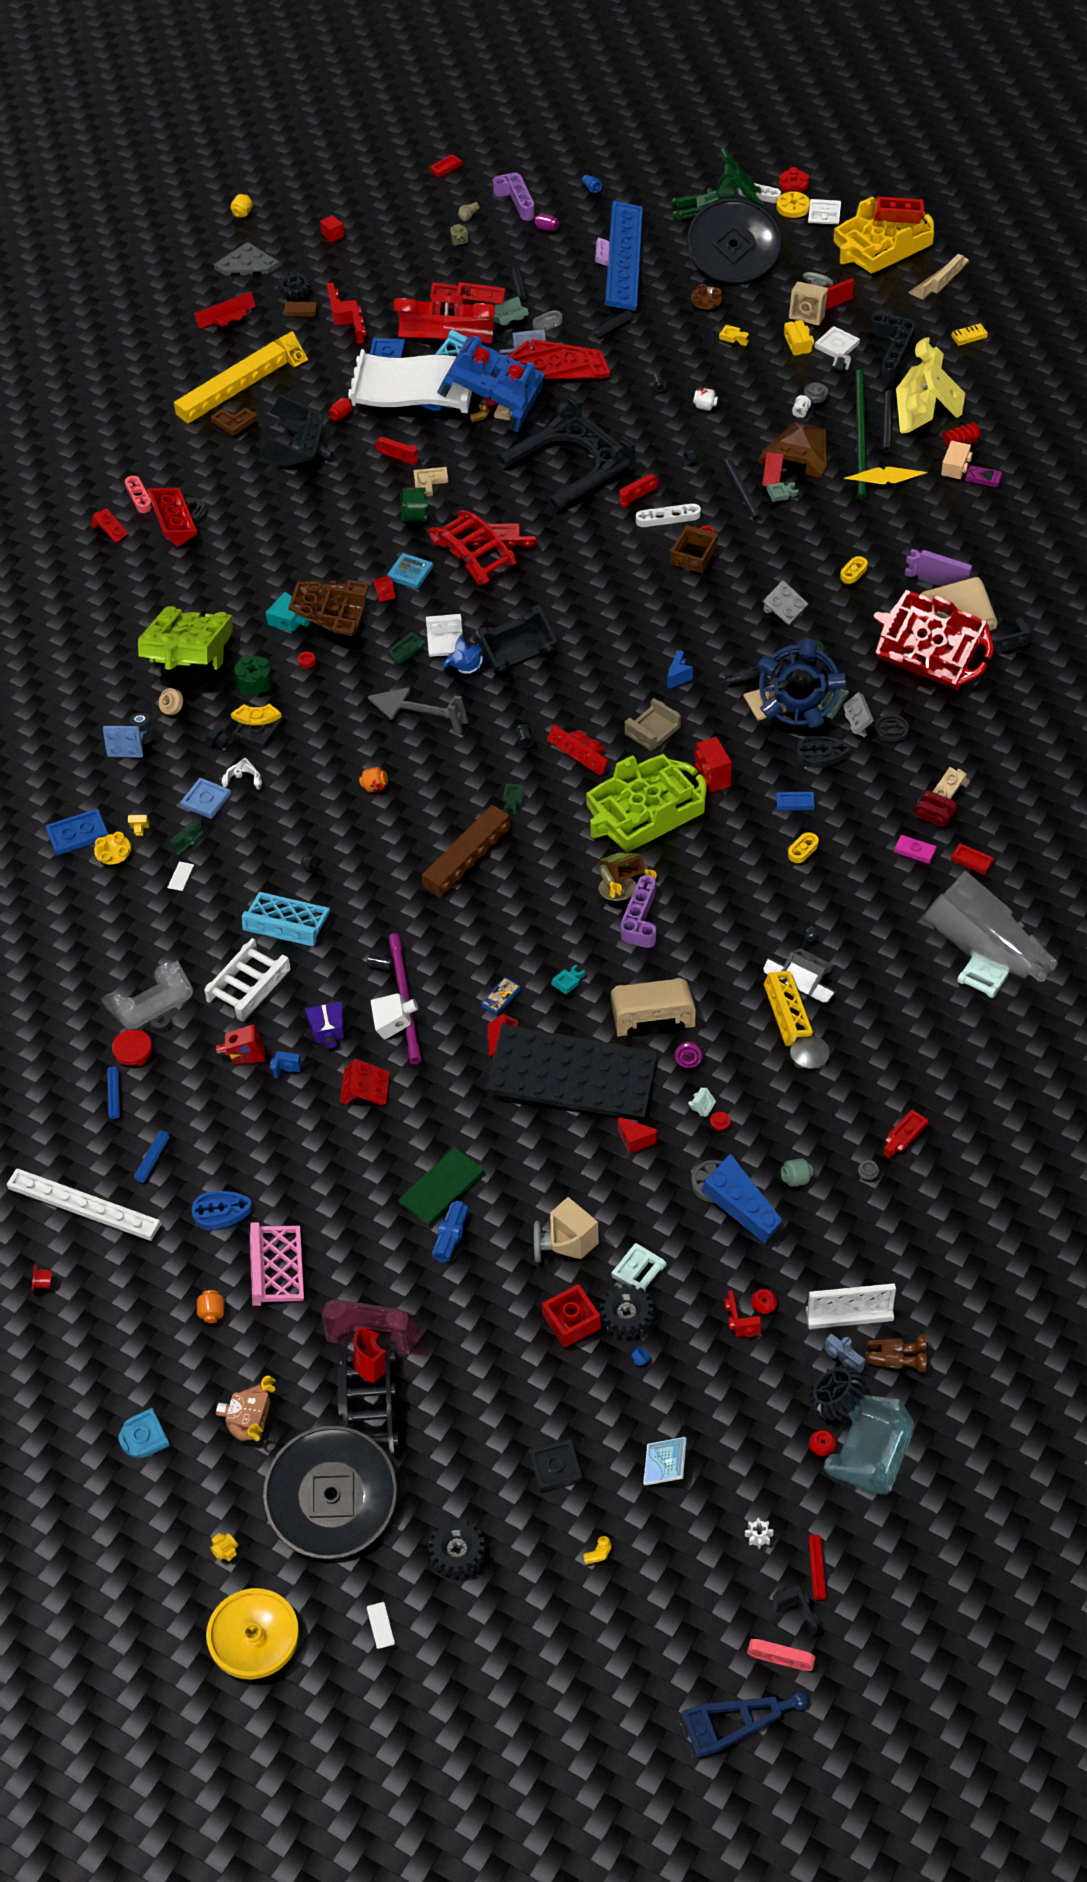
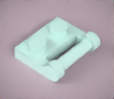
[957,956,1008,998]
[612,1243,666,1293]

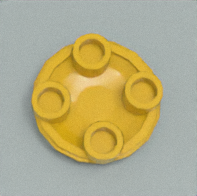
[94,832,131,865]

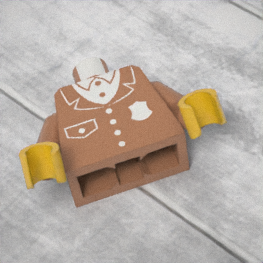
[216,1376,276,1441]

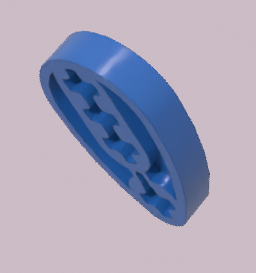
[192,1191,252,1230]

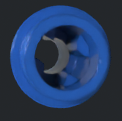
[582,175,602,193]

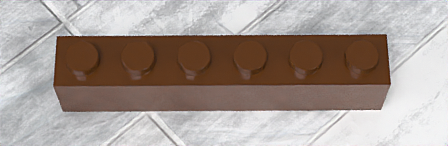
[422,805,510,897]

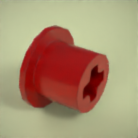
[31,1264,52,1292]

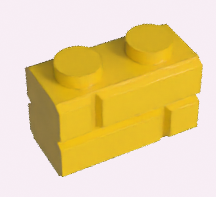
[784,320,814,356]

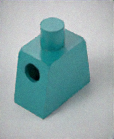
[266,592,310,631]

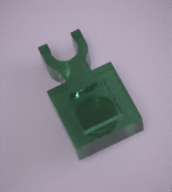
[503,783,525,815]

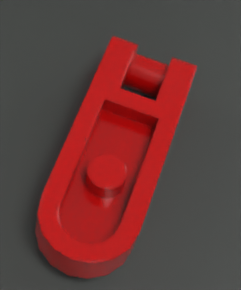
[375,437,418,464]
[619,474,659,507]

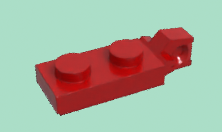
[883,1110,929,1158]

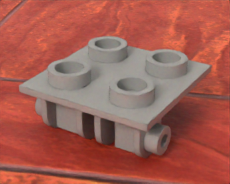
[763,580,808,625]

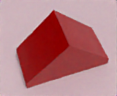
[618,1117,657,1153]

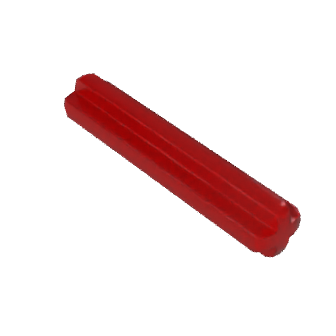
[809,1534,826,1600]

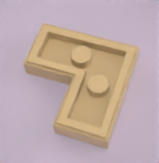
[414,467,448,496]

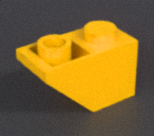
[274,331,308,367]

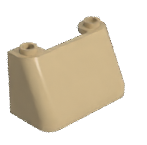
[920,577,997,644]
[611,978,696,1036]

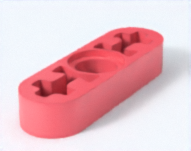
[125,476,152,513]
[747,1639,815,1671]

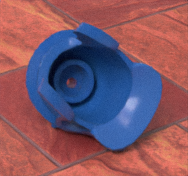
[442,634,483,674]

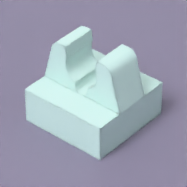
[688,1088,716,1117]

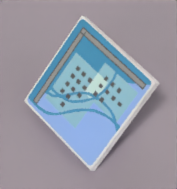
[644,1437,687,1485]

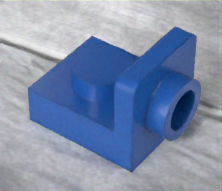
[270,1051,302,1078]

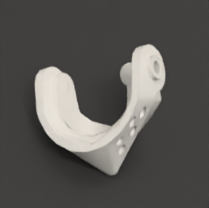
[222,758,262,789]

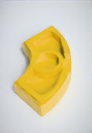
[231,704,282,725]

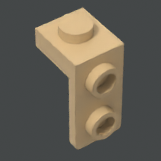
[933,767,970,799]

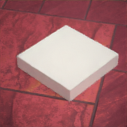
[815,326,860,358]

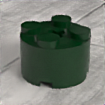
[400,487,428,522]
[234,655,272,696]

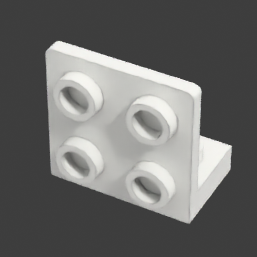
[426,614,462,657]

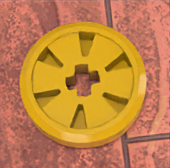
[776,192,810,218]

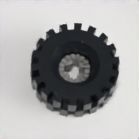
[600,1284,653,1341]
[428,1518,486,1580]

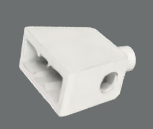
[371,994,418,1040]

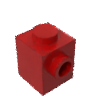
[320,215,344,242]

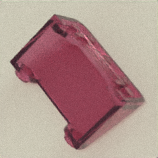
[322,1299,416,1354]

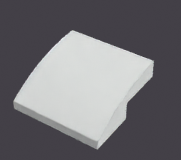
[808,199,841,225]

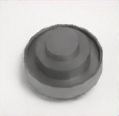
[804,382,828,403]

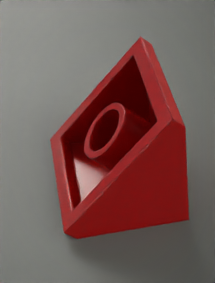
[826,278,854,309]

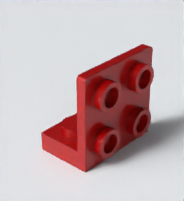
[340,1059,390,1106]

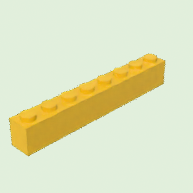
[174,341,287,423]

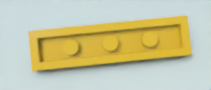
[764,971,813,1046]

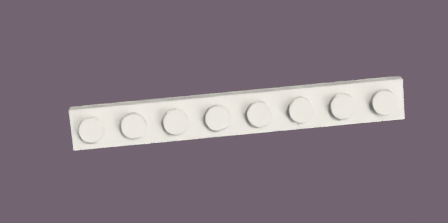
[7,1169,161,1241]

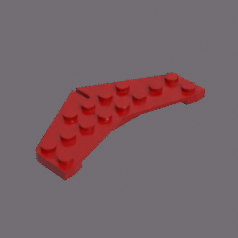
[484,339,610,406]

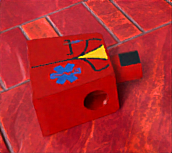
[216,1025,265,1064]

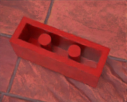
[873,197,924,224]

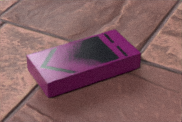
[965,465,1002,487]

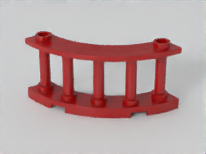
[427,510,517,585]

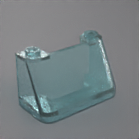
[824,1395,914,1495]

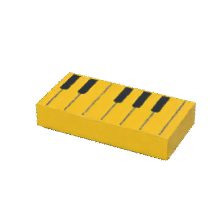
[951,323,988,346]

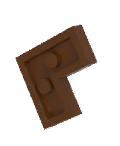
[211,407,257,436]

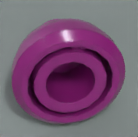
[675,1042,702,1068]

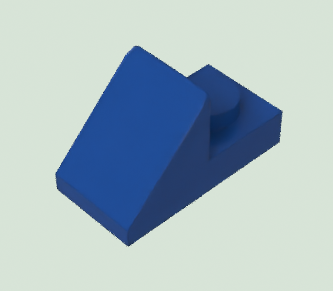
[668,650,693,688]

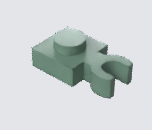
[767,482,799,502]

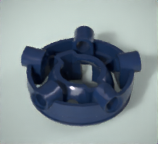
[757,638,846,729]

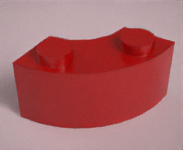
[353,1327,386,1383]

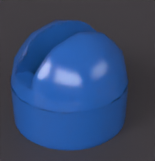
[631,1347,650,1366]

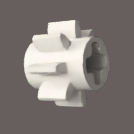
[745,1518,773,1549]

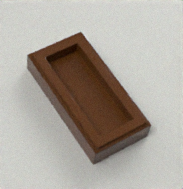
[284,302,317,317]

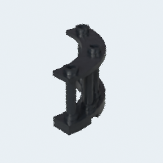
[338,1343,399,1454]

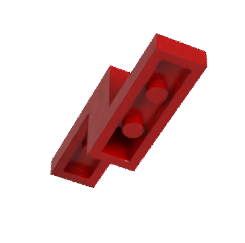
[430,282,506,305]
[327,283,366,343]

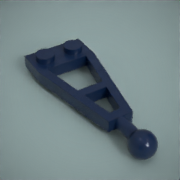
[682,1691,809,1758]

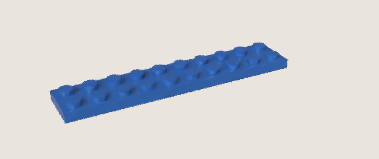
[605,201,643,311]

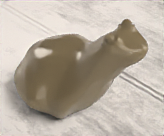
[458,202,480,222]

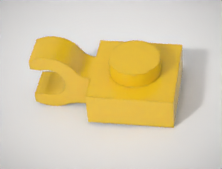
[719,325,749,346]

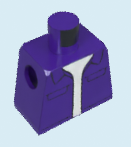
[305,1002,344,1048]

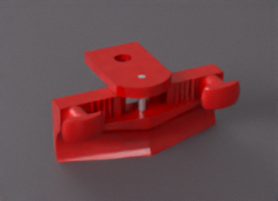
[393,295,495,343]

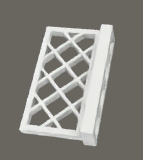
[806,1283,896,1329]

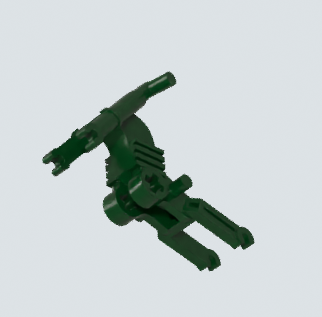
[671,148,763,221]

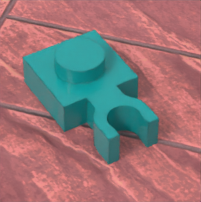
[552,965,585,995]

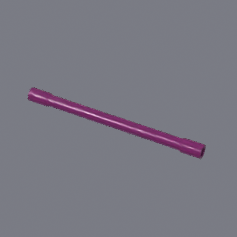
[389,934,422,1064]

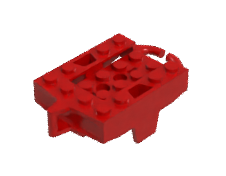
[874,590,994,690]

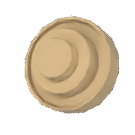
[159,688,183,715]

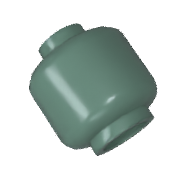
[781,1158,813,1186]

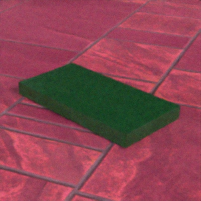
[398,1147,484,1226]

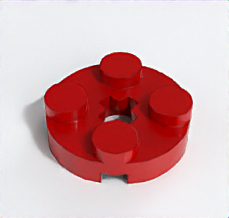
[779,167,809,193]

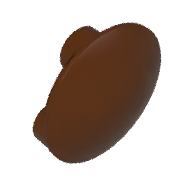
[691,284,722,309]

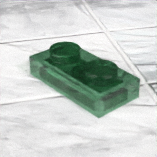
[387,632,425,664]

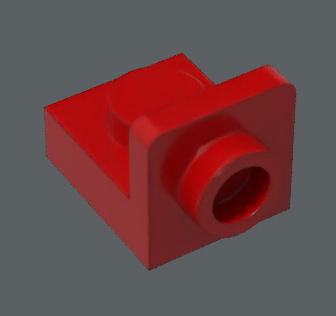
[372,576,395,602]

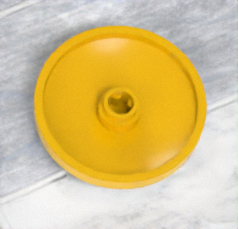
[206,1588,299,1679]

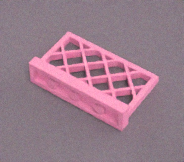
[250,1223,304,1306]

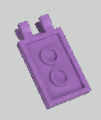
[905,549,972,587]

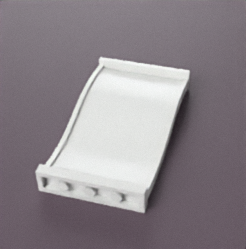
[349,349,472,413]

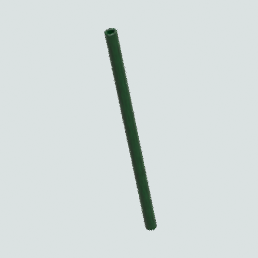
[856,370,866,499]

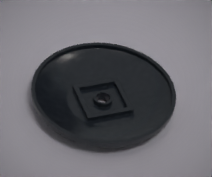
[687,198,781,284]
[263,1426,397,1560]

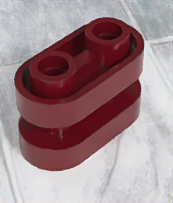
[913,791,957,826]

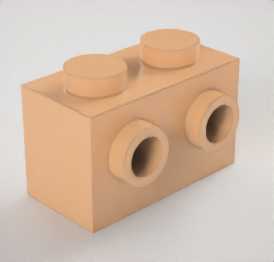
[941,441,973,479]

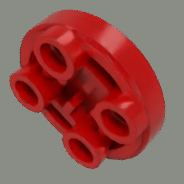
[112,1029,152,1066]

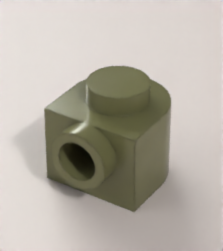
[450,224,468,246]

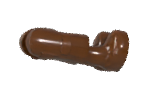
[866,1333,926,1372]

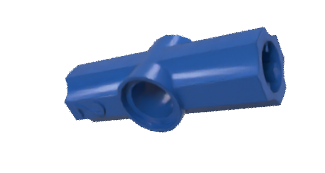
[432,1201,469,1263]

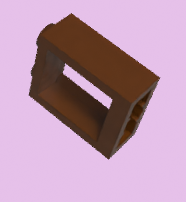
[671,525,718,573]

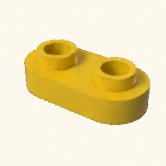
[840,556,868,584]
[788,832,818,863]

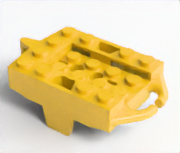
[834,197,934,274]

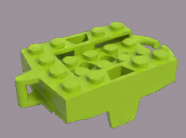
[138,606,232,670]
[586,754,707,853]

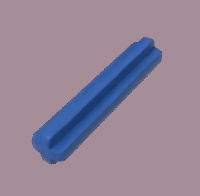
[107,1066,120,1119]
[134,1130,169,1183]

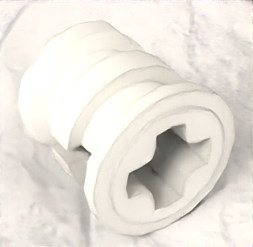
[792,395,811,418]

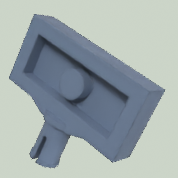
[825,1334,865,1373]

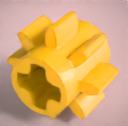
[210,1533,238,1561]

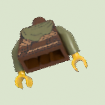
[599,853,657,898]

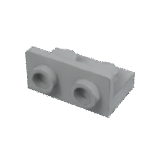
[843,692,874,737]

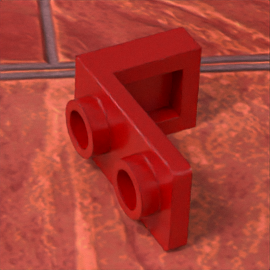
[90,508,128,543]
[724,1290,761,1337]

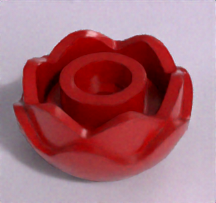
[751,1289,777,1314]
[809,1430,837,1456]

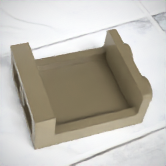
[625,698,681,751]

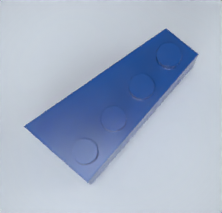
[701,1154,782,1243]

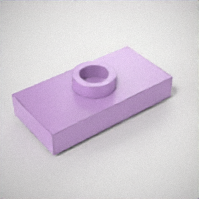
[595,238,609,266]

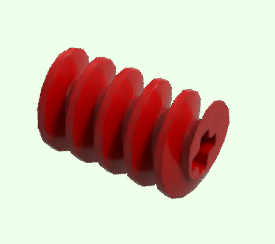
[942,422,980,448]

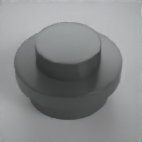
[858,1160,879,1180]

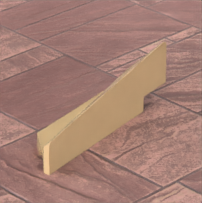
[909,254,969,300]

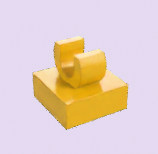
[128,815,150,836]

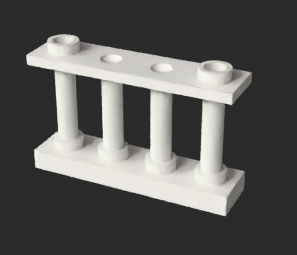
[204,938,290,1022]

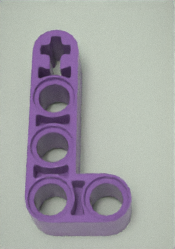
[493,173,535,221]
[621,875,656,948]

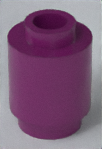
[535,213,559,232]

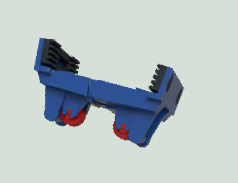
[437,336,545,432]

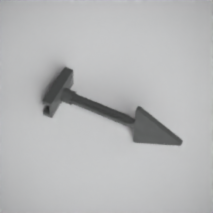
[368,688,468,734]

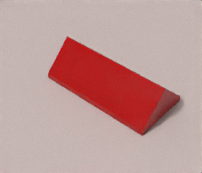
[147,488,197,547]

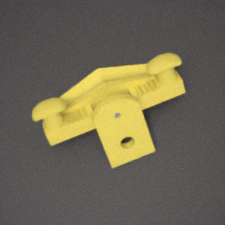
[896,337,965,434]

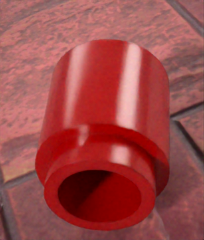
[328,398,352,421]

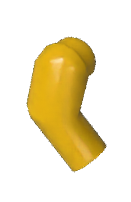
[583,1536,611,1565]

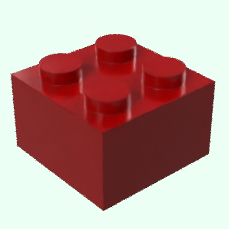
[694,737,732,793]
[542,1284,601,1348]

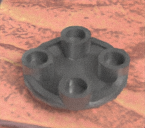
[790,1036,830,1069]

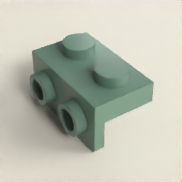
[494,297,529,325]

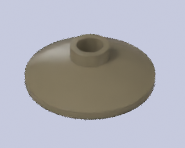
[599,878,636,901]

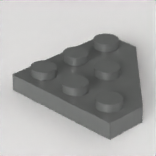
[214,242,279,276]

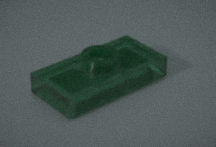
[170,818,203,856]

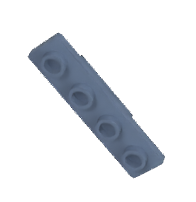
[499,329,563,356]

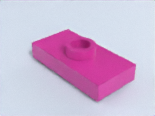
[894,835,936,864]

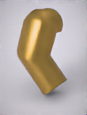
[470,403,490,423]

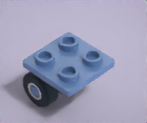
[103,713,153,757]

